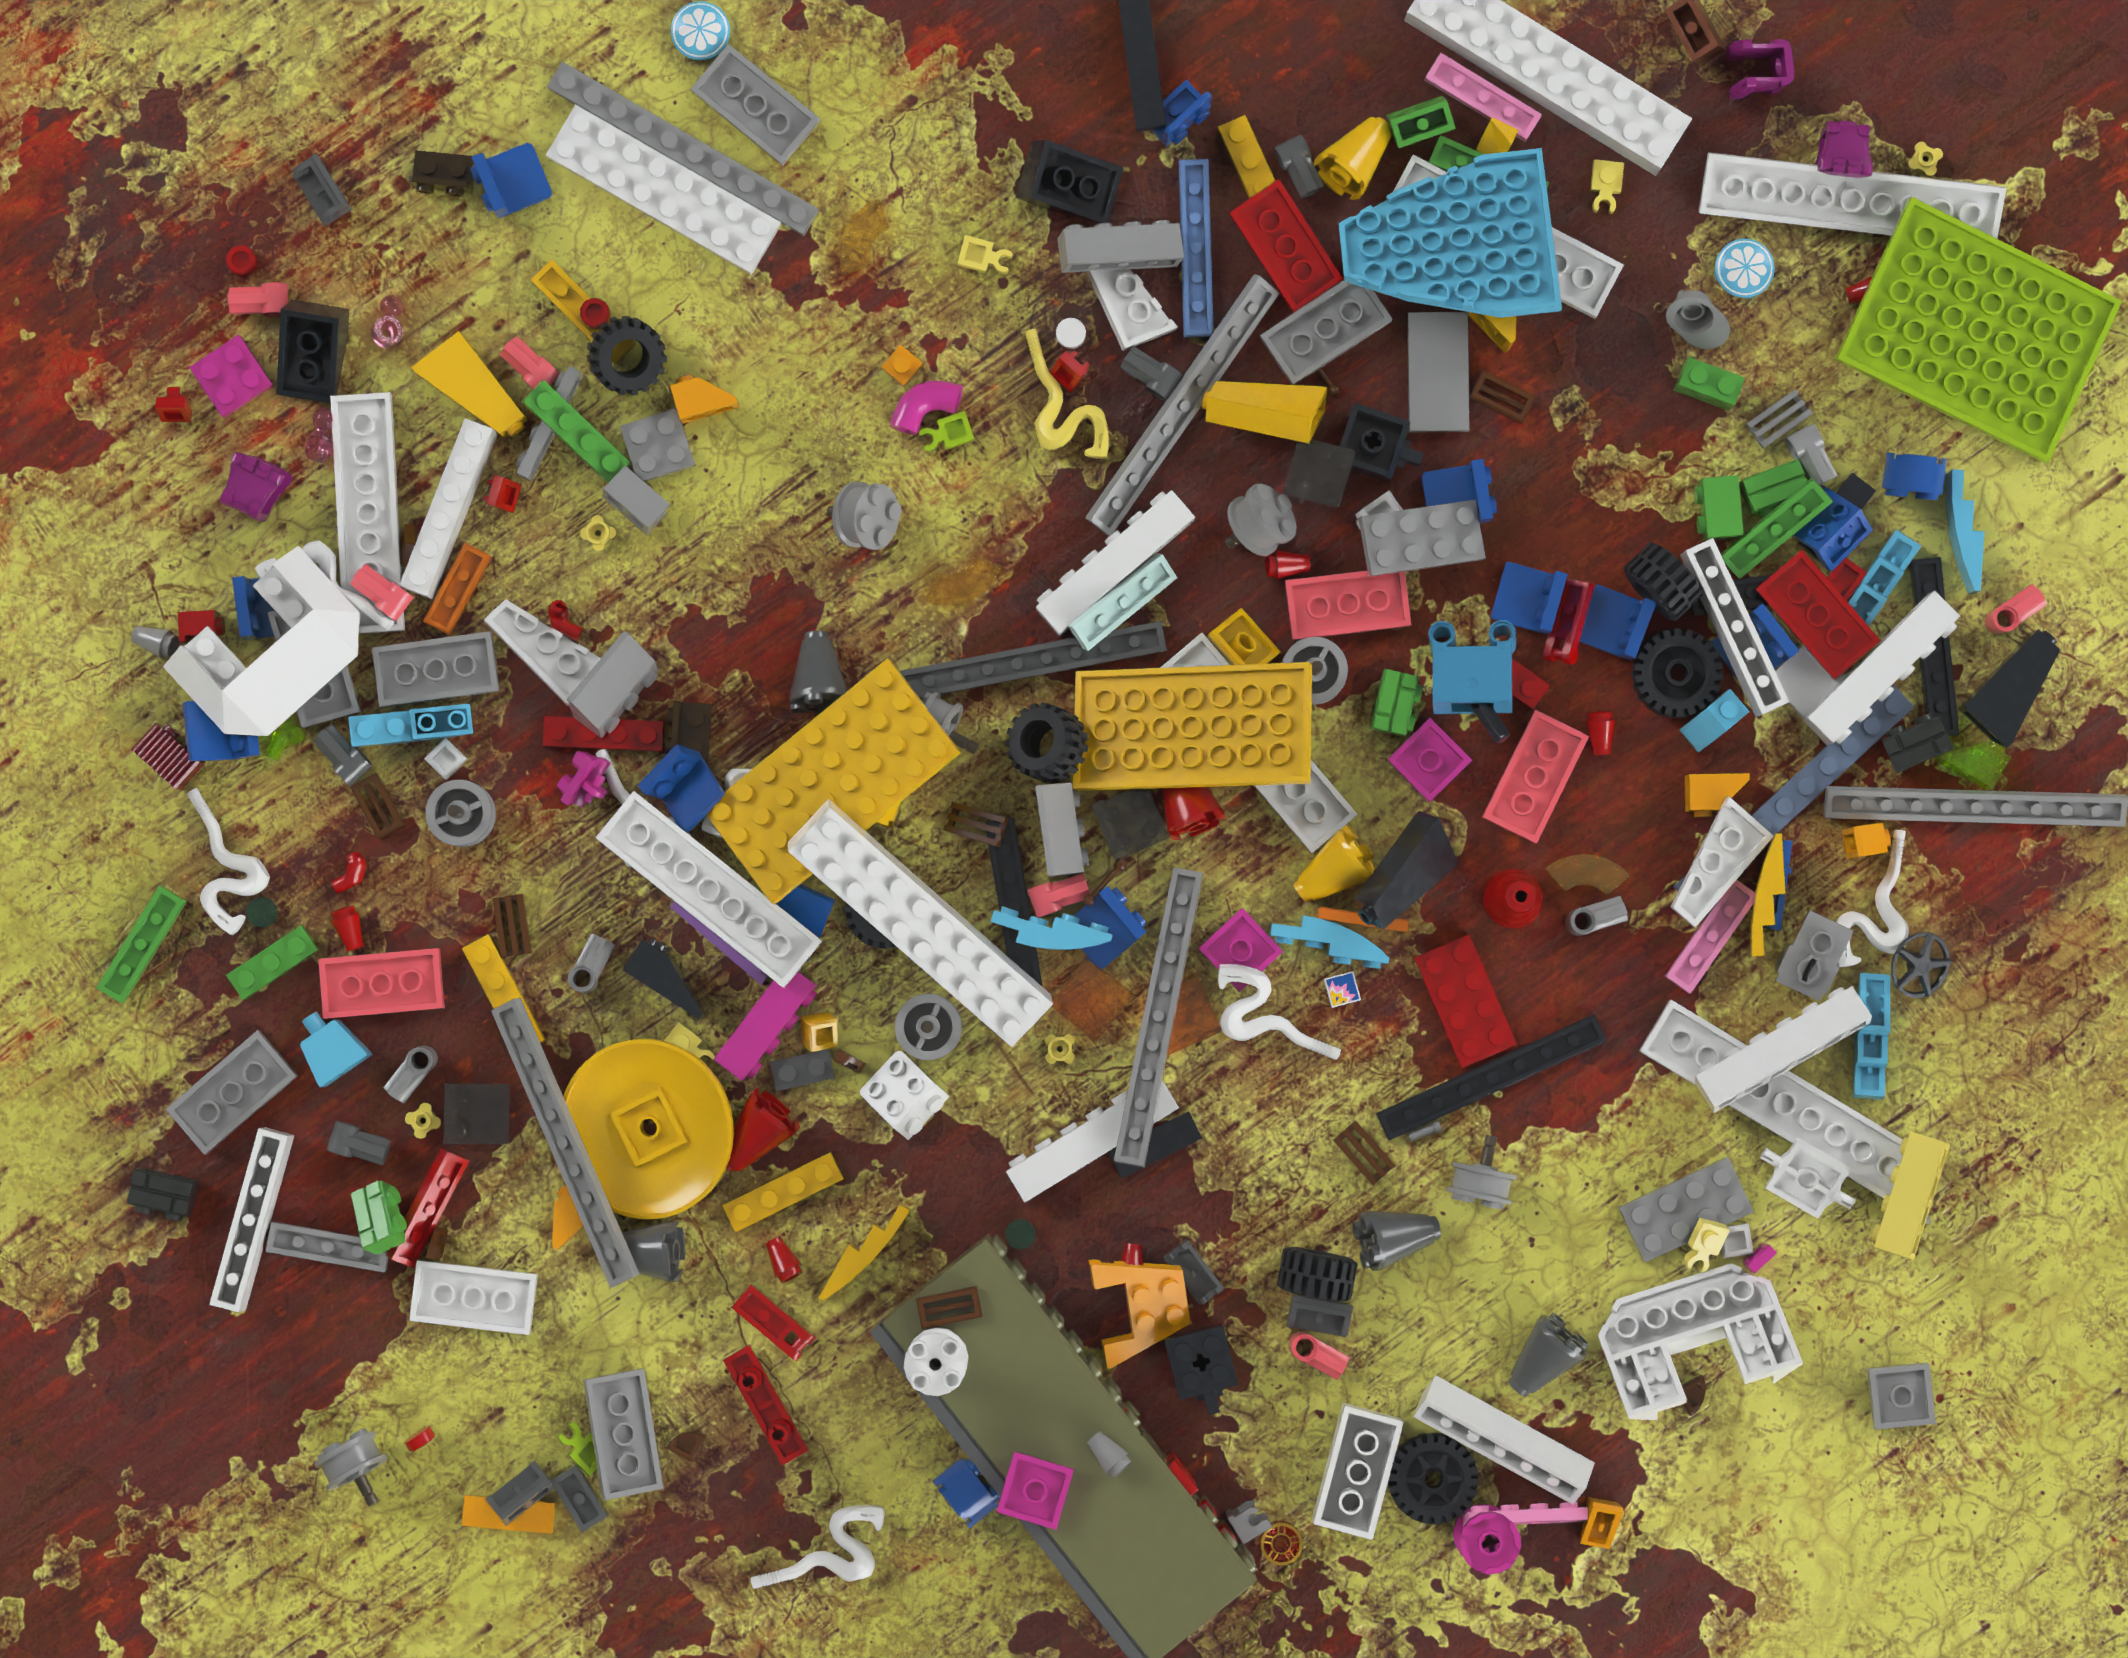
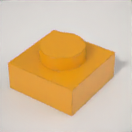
[881,344,923,387]

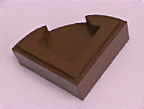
[400,524,417,567]
[833,1049,866,1073]
[426,1227,449,1260]
[1682,1375,1706,1416]
[666,1431,708,1462]

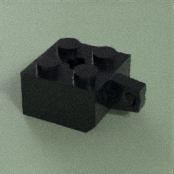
[1333,403,1424,483]
[1164,1323,1238,1415]

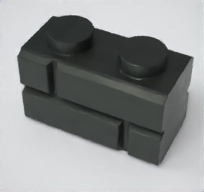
[1882,713,1954,773]
[127,1168,199,1221]

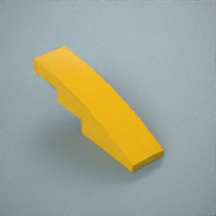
[1751,833,1785,956]
[818,1204,911,1301]

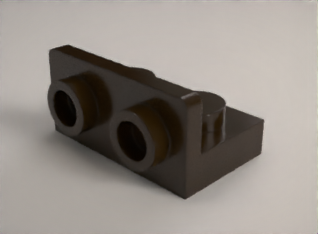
[409,150,475,197]
[665,701,712,764]

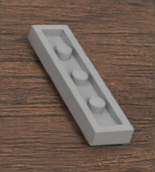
[516,366,583,482]
[266,1221,389,1272]

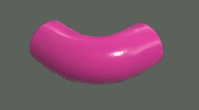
[889,380,963,435]

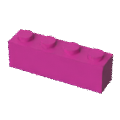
[714,971,817,1081]

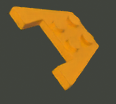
[1088,1259,1191,1369]

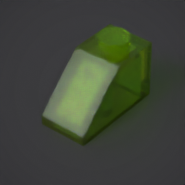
[1935,741,2011,790]

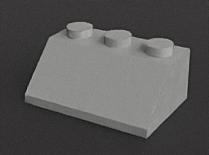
[567,631,658,738]
[1035,783,1089,878]

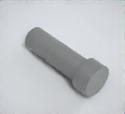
[1408,1121,1443,1142]

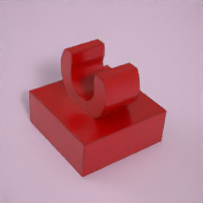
[1050,351,1089,392]
[155,387,192,422]
[482,475,522,513]

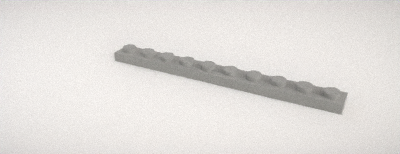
[547,62,819,236]
[1085,274,1279,536]
[1823,786,2128,827]
[1114,867,1203,1167]
[491,998,640,1288]

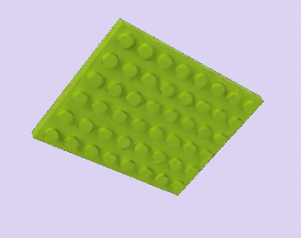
[1834,197,2122,463]

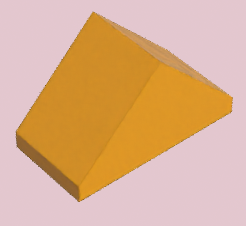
[1580,1497,1623,1549]

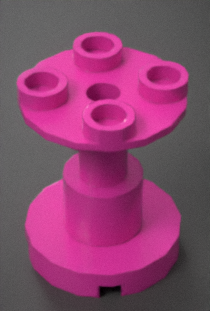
[1453,1504,1521,1575]

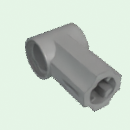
[1785,424,1838,485]
[1565,896,1628,936]
[568,933,615,994]
[383,1045,438,1103]

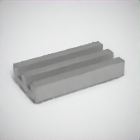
[1745,390,1813,449]

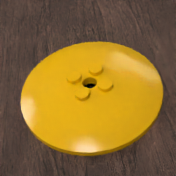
[563,1039,734,1219]

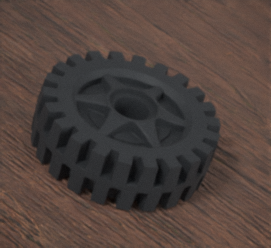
[1631,628,1723,718]
[1388,1433,1478,1525]

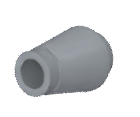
[131,626,179,659]
[1087,1431,1132,1478]

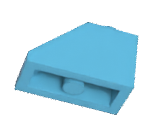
[1679,689,1750,752]

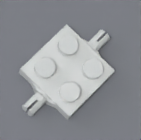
[1760,1137,1856,1219]

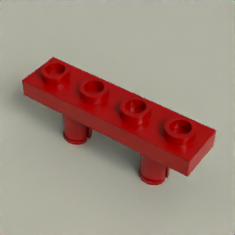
[723,1344,809,1465]

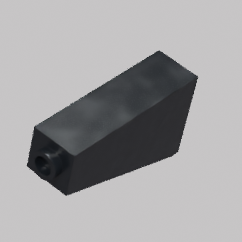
[1958,629,2060,750]
[1354,811,1459,929]

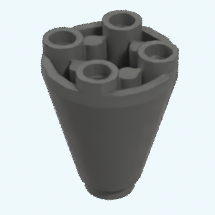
[790,630,848,716]
[1352,1211,1441,1271]
[1508,1313,1589,1397]

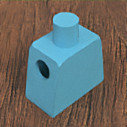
[300,1011,373,1087]

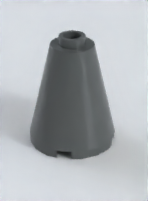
[622,1221,686,1282]

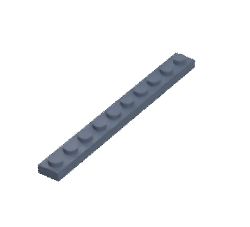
[1673,685,1914,892]

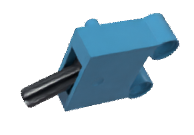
[1428,620,1517,743]

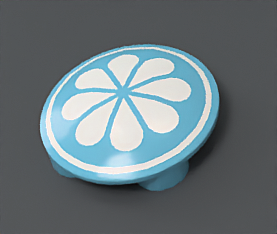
[671,1,730,60]
[1714,239,1775,299]

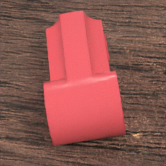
[228,282,288,317]
[499,336,560,389]
[350,564,414,621]
[1985,584,2047,635]
[1027,873,1090,918]
[1288,1332,1350,1380]

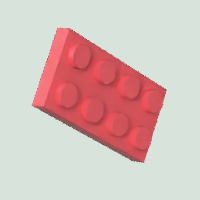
[1285,571,1411,641]
[1482,710,1589,844]
[318,948,445,1019]

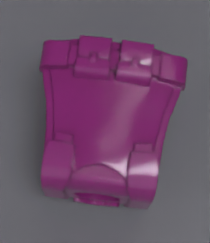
[1725,39,1794,99]
[1814,121,1873,178]
[220,452,293,522]

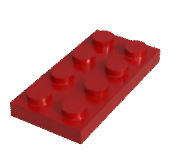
[1228,179,1343,313]
[1755,550,1881,680]
[1414,934,1517,1068]

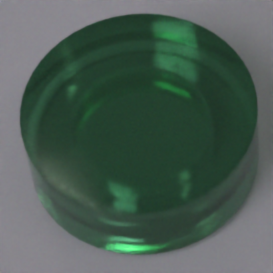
[246,897,278,927]
[1005,1219,1035,1249]

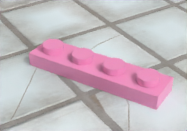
[1424,53,1542,142]
[1664,880,1755,994]
[1462,1502,1588,1526]

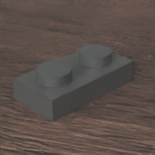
[770,1049,835,1091]
[551,1464,609,1532]

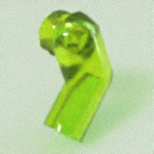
[265,725,305,761]

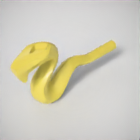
[1025,329,1109,459]

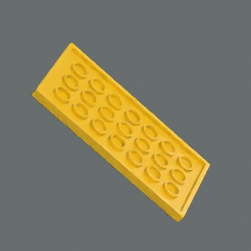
[706,658,961,904]
[1073,662,1312,791]

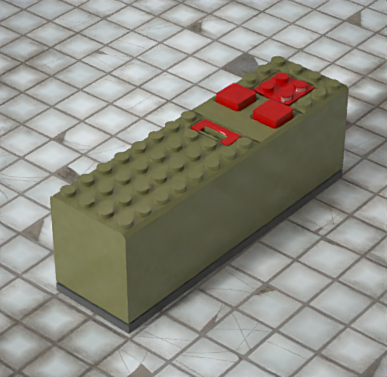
[870,1233,1258,1658]

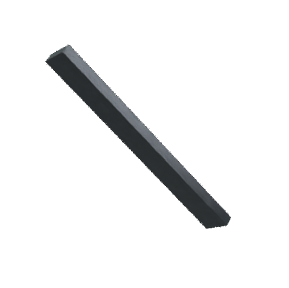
[1376,1014,1607,1141]

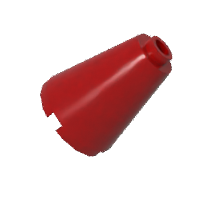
[1162,787,1226,840]
[1483,869,1543,928]
[726,1088,800,1171]

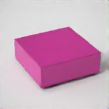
[1743,1244,1777,1273]

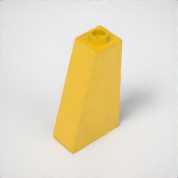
[411,331,528,438]
[1202,381,1327,444]

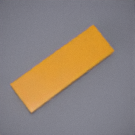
[462,1494,556,1534]

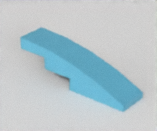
[1946,469,1984,594]
[1847,529,1921,626]
[1853,973,1890,1100]

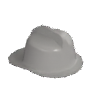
[1666,289,1730,349]

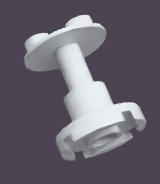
[904,1327,969,1396]

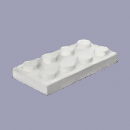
[409,1260,538,1335]

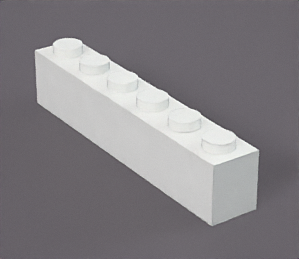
[399,418,498,600]
[1036,490,1195,637]
[1680,538,1789,717]
[1802,591,1960,745]
[1695,986,1872,1113]
[1006,1080,1179,1202]
[209,1127,295,1312]
[1413,1375,1595,1504]

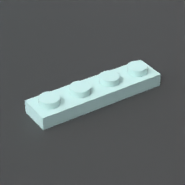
[1068,553,1177,651]

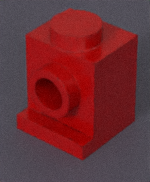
[178,610,225,645]

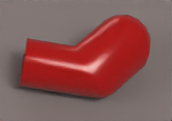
[548,600,583,641]
[331,852,366,894]

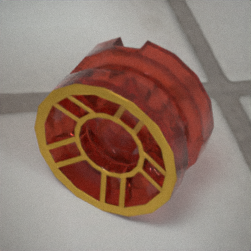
[1259,1520,1303,1565]

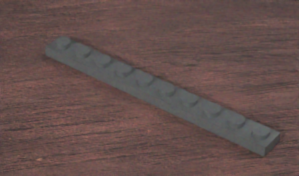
[899,621,1167,698]

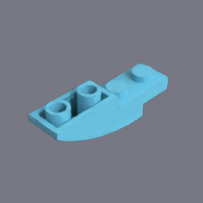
[348,704,473,748]
[990,907,1113,950]
[1269,915,1389,969]

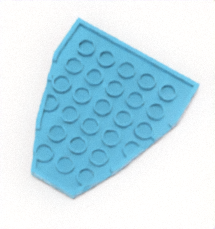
[1339,148,1562,318]

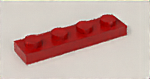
[543,716,665,752]
[386,1148,469,1268]

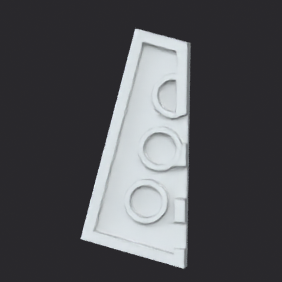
[1087,269,1178,351]
[484,599,601,706]
[1671,796,1774,927]

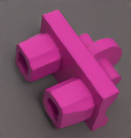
[557,751,610,807]

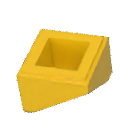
[1476,117,1518,154]
[801,1012,838,1052]

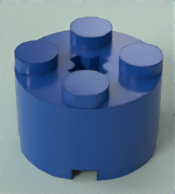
[1882,452,1947,500]
[932,1458,1000,1529]

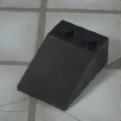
[1016,140,1124,224]
[276,299,349,404]
[623,938,708,1019]

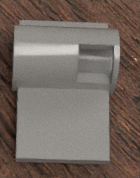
[1775,910,1853,1001]

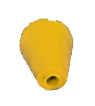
[1314,117,1392,200]

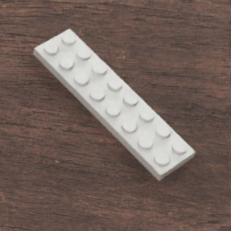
[546,104,781,275]
[1393,155,1624,319]
[330,392,405,634]
[1160,633,1358,854]
[596,791,822,988]

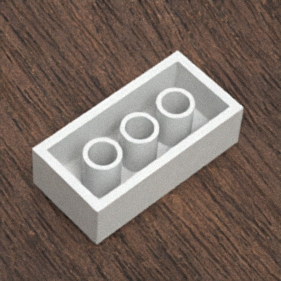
[1311,1403,1404,1540]

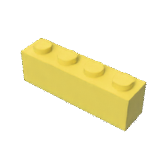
[1872,1132,1950,1260]

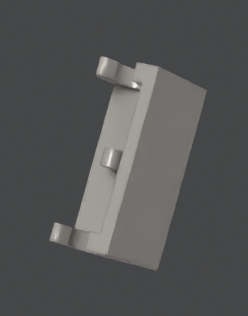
[602,466,670,536]
[1225,1500,1272,1544]

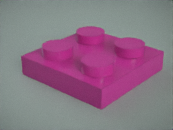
[189,335,274,418]
[1387,718,1472,803]
[1198,908,1283,992]
[996,1451,1074,1530]

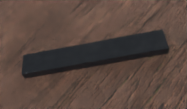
[1119,0,1166,132]
[1909,557,1959,736]
[985,817,1043,987]

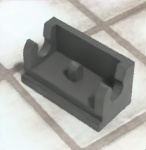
[292,154,353,226]
[1163,1239,1224,1305]
[1286,1293,1353,1337]
[485,1461,554,1526]

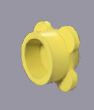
[1908,142,1943,176]
[580,515,616,551]
[1045,1034,1075,1064]
[405,1103,441,1139]

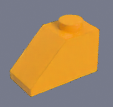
[670,375,740,424]
[1685,773,1750,817]
[1842,823,1891,859]
[552,1185,584,1250]

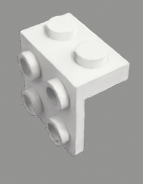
[860,1051,950,1140]

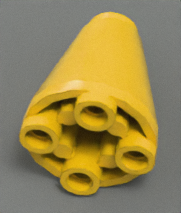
[1293,824,1377,903]

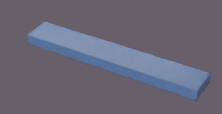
[1179,159,1214,338]

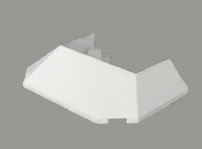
[163,546,360,736]
[1598,1263,1803,1420]

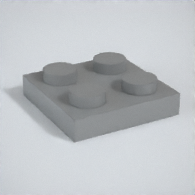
[620,408,696,482]
[1867,1362,1936,1430]

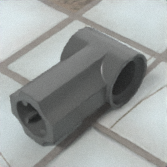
[1274,134,1324,199]
[1120,346,1183,401]
[313,724,373,786]
[326,1121,391,1165]

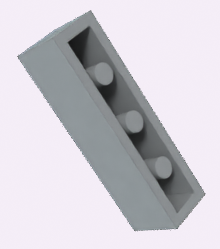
[1057,220,1184,273]

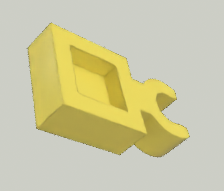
[1590,160,1624,214]
[957,235,1013,274]
[664,1022,716,1060]
[1684,1218,1730,1272]

